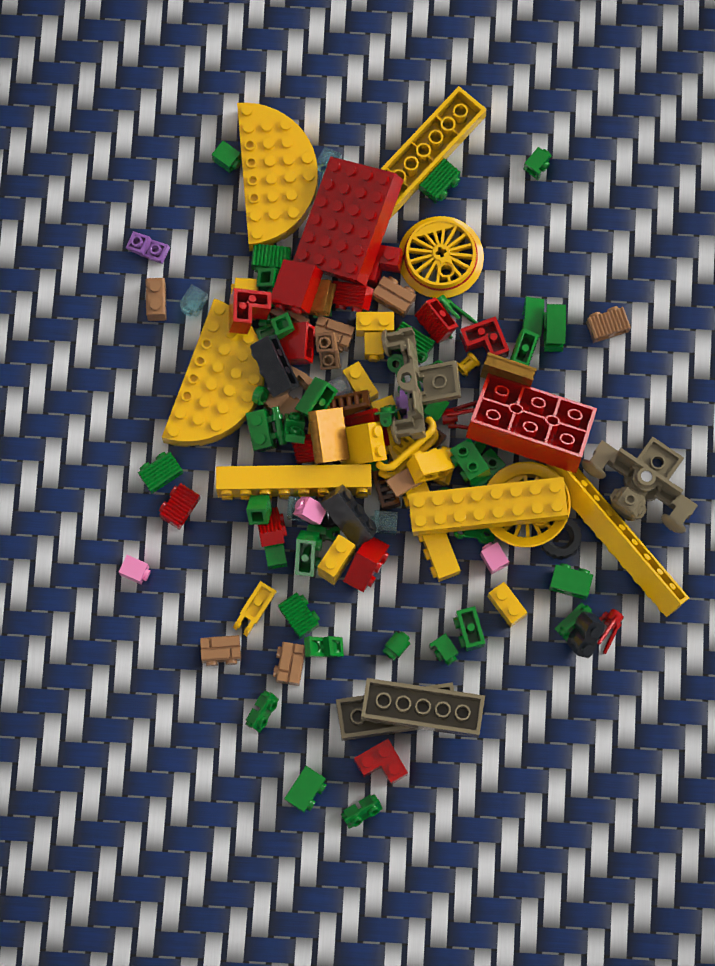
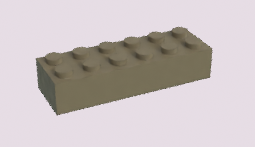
[361,678,485,738]
[336,682,454,741]

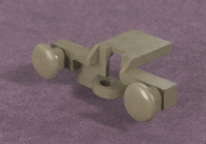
[381,327,461,445]

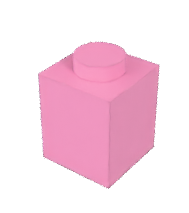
[293,497,326,525]
[480,542,509,575]
[119,555,151,584]

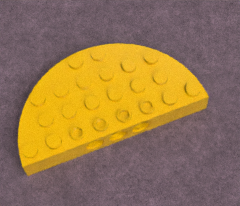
[237,103,318,251]
[162,298,265,447]

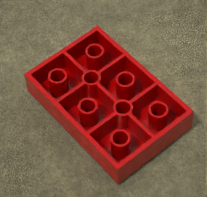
[293,156,404,286]
[466,373,597,474]

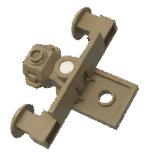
[581,437,698,533]

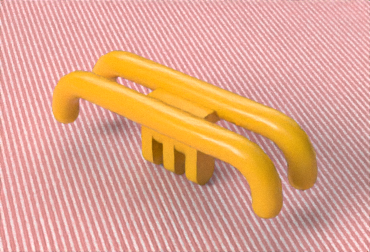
[376,416,439,480]

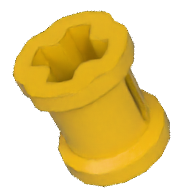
[457,352,480,377]

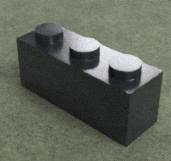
[250,335,300,398]
[320,484,377,548]

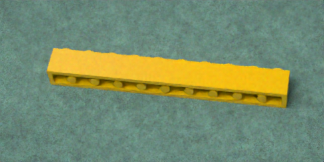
[369,395,461,582]
[546,465,689,617]

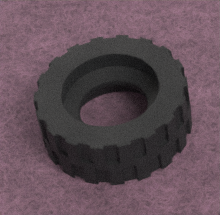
[540,517,582,560]

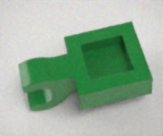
[307,524,341,542]

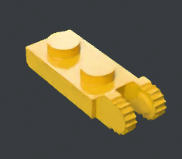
[233,581,277,637]

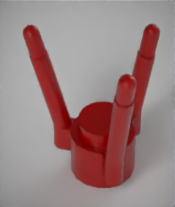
[442,400,478,430]
[597,609,624,654]

